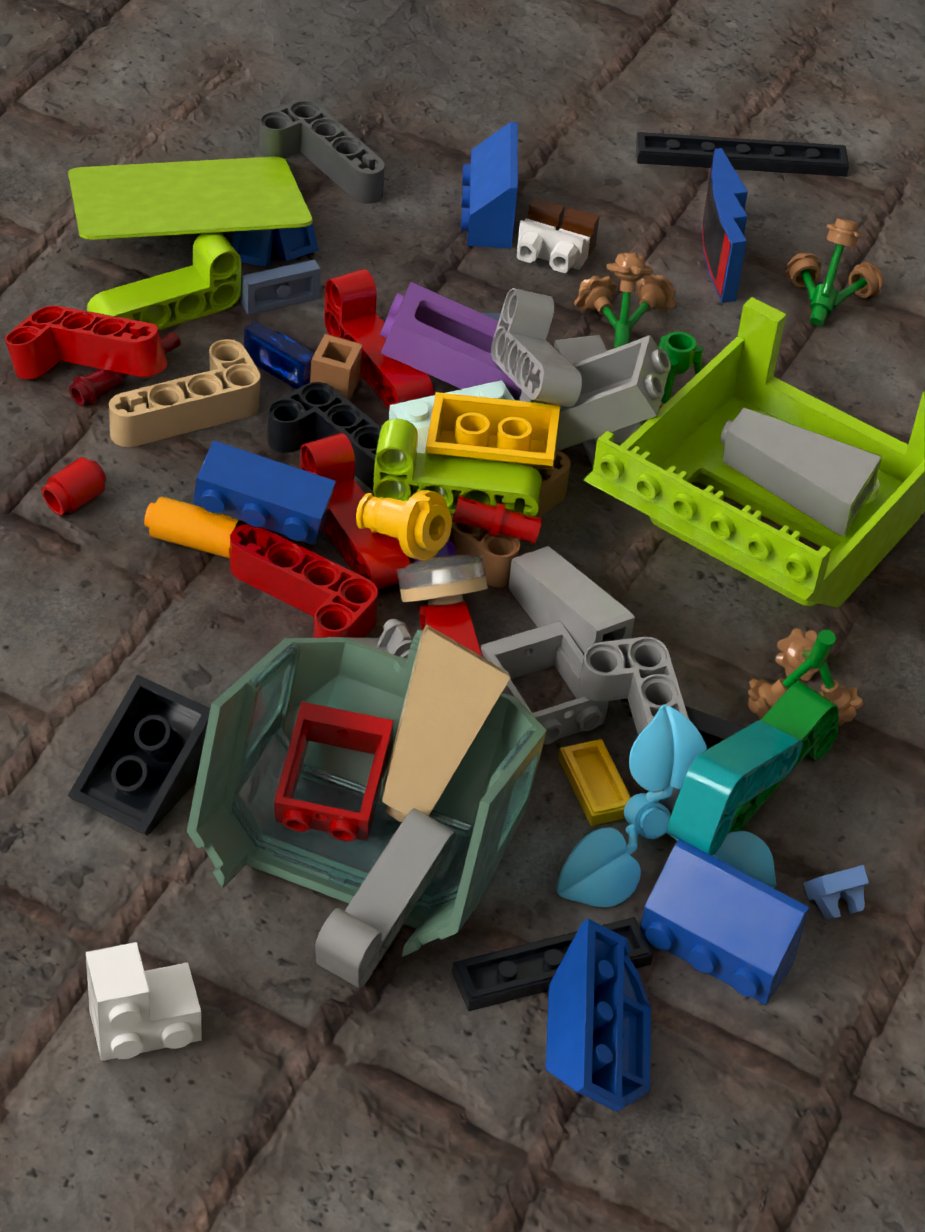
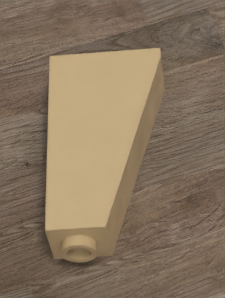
[381,624,511,822]

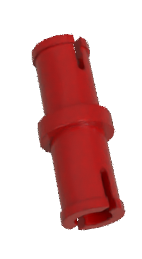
[452,495,542,545]

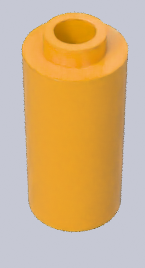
[144,496,244,559]

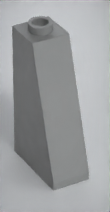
[720,407,882,536]
[508,546,635,673]

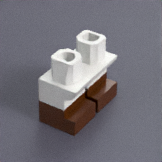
[517,197,600,273]

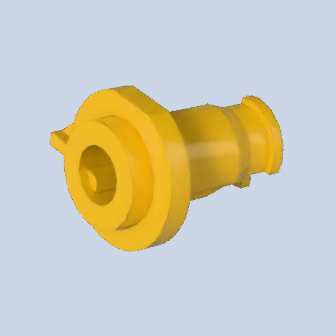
[356,490,452,561]

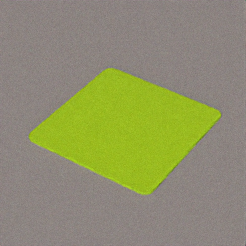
[68,157,313,240]

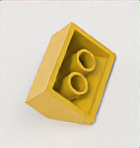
[425,392,560,470]

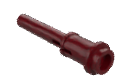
[69,332,181,406]

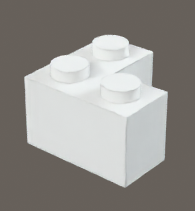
[86,942,202,1061]

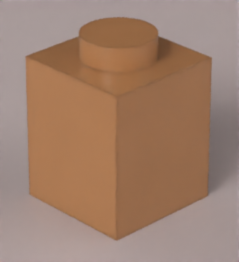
[310,334,363,400]

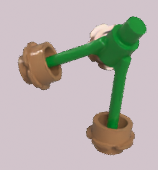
[785,218,883,326]

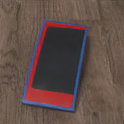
[702,148,748,303]

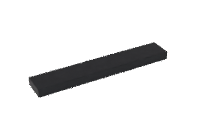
[636,132,849,177]

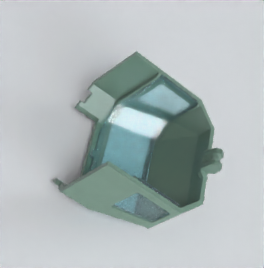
[187,630,547,957]

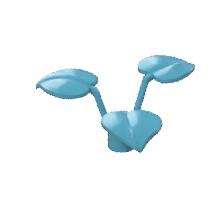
[556,704,776,907]

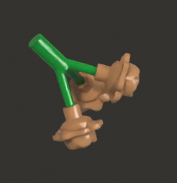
[574,252,676,348]
[748,628,863,726]

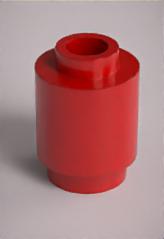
[41,457,106,516]

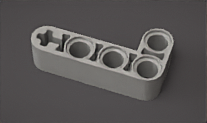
[491,288,582,407]
[579,637,689,811]
[315,808,457,989]

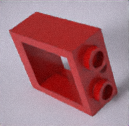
[274,701,394,842]

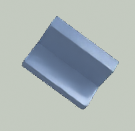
[239,260,320,315]

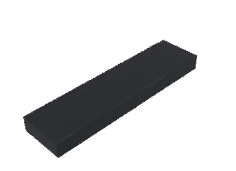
[452,917,653,1012]

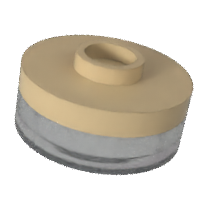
[397,554,488,605]

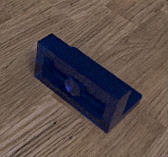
[244,321,315,389]

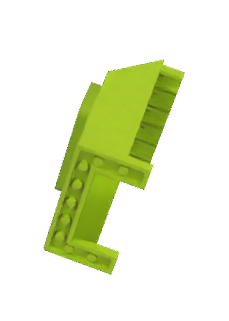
[584,297,925,608]

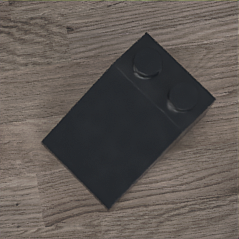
[68,675,210,836]

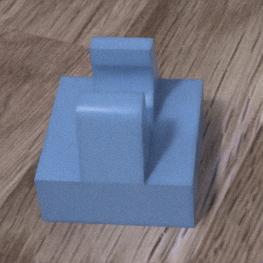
[803,865,869,920]

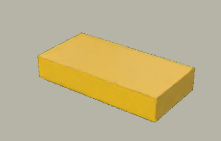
[558,739,631,826]

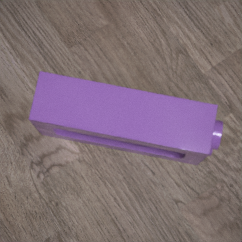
[379,282,522,401]

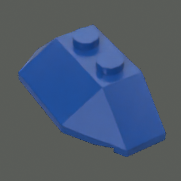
[545,918,651,1112]

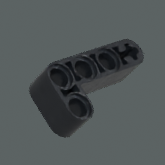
[267,382,381,491]

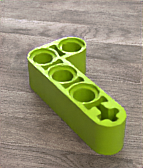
[87,232,241,330]
[373,419,542,517]

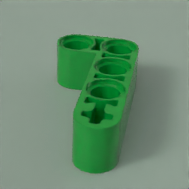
[728,681,839,833]

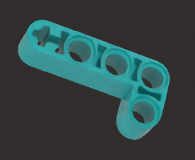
[667,720,803,856]

